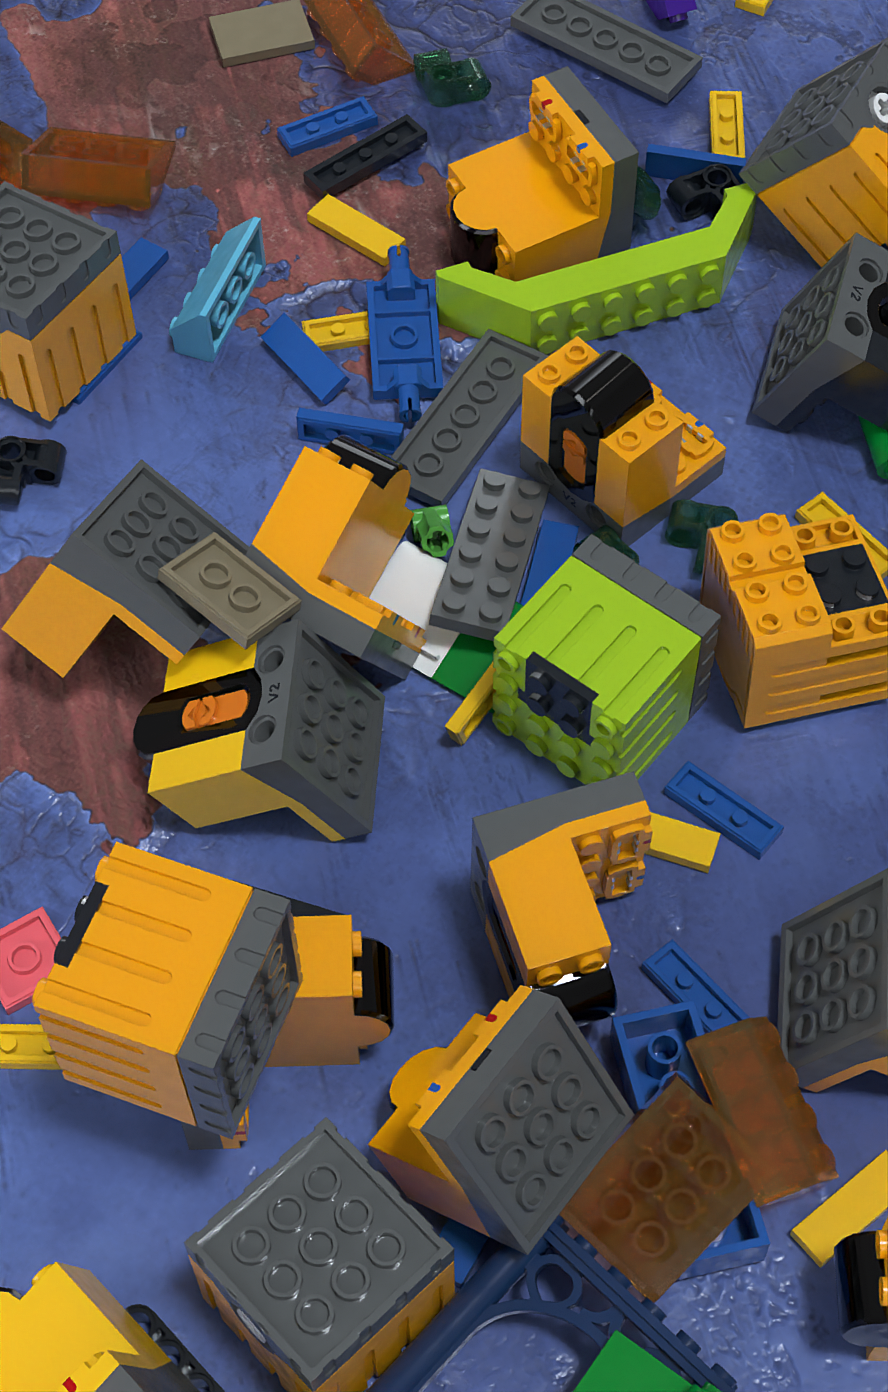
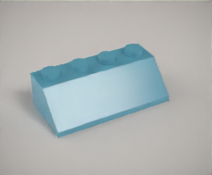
[169,216,266,363]

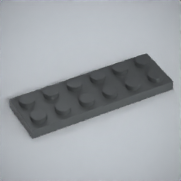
[510,0,703,103]
[383,329,549,506]
[429,468,550,641]

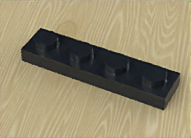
[303,114,427,199]

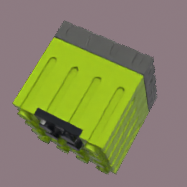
[492,534,721,785]

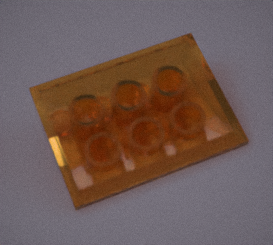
[21,127,176,211]
[560,1071,778,1303]

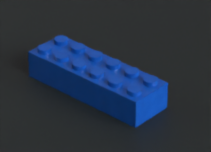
[609,1000,770,1280]

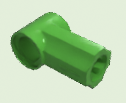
[410,504,454,557]

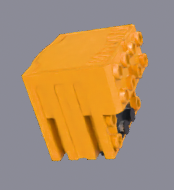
[699,513,888,729]

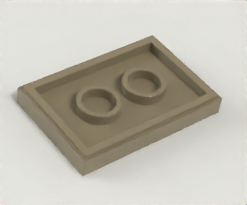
[209,0,315,67]
[157,532,302,649]

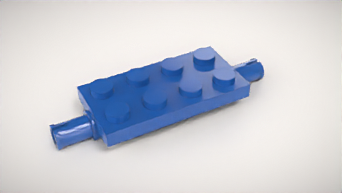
[366,245,443,422]

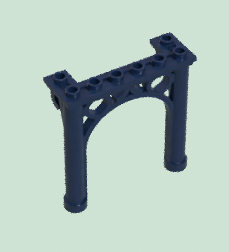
[366,1215,738,1392]

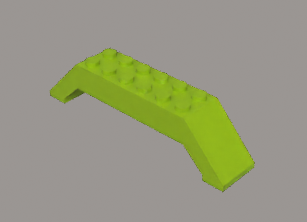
[436,183,758,354]

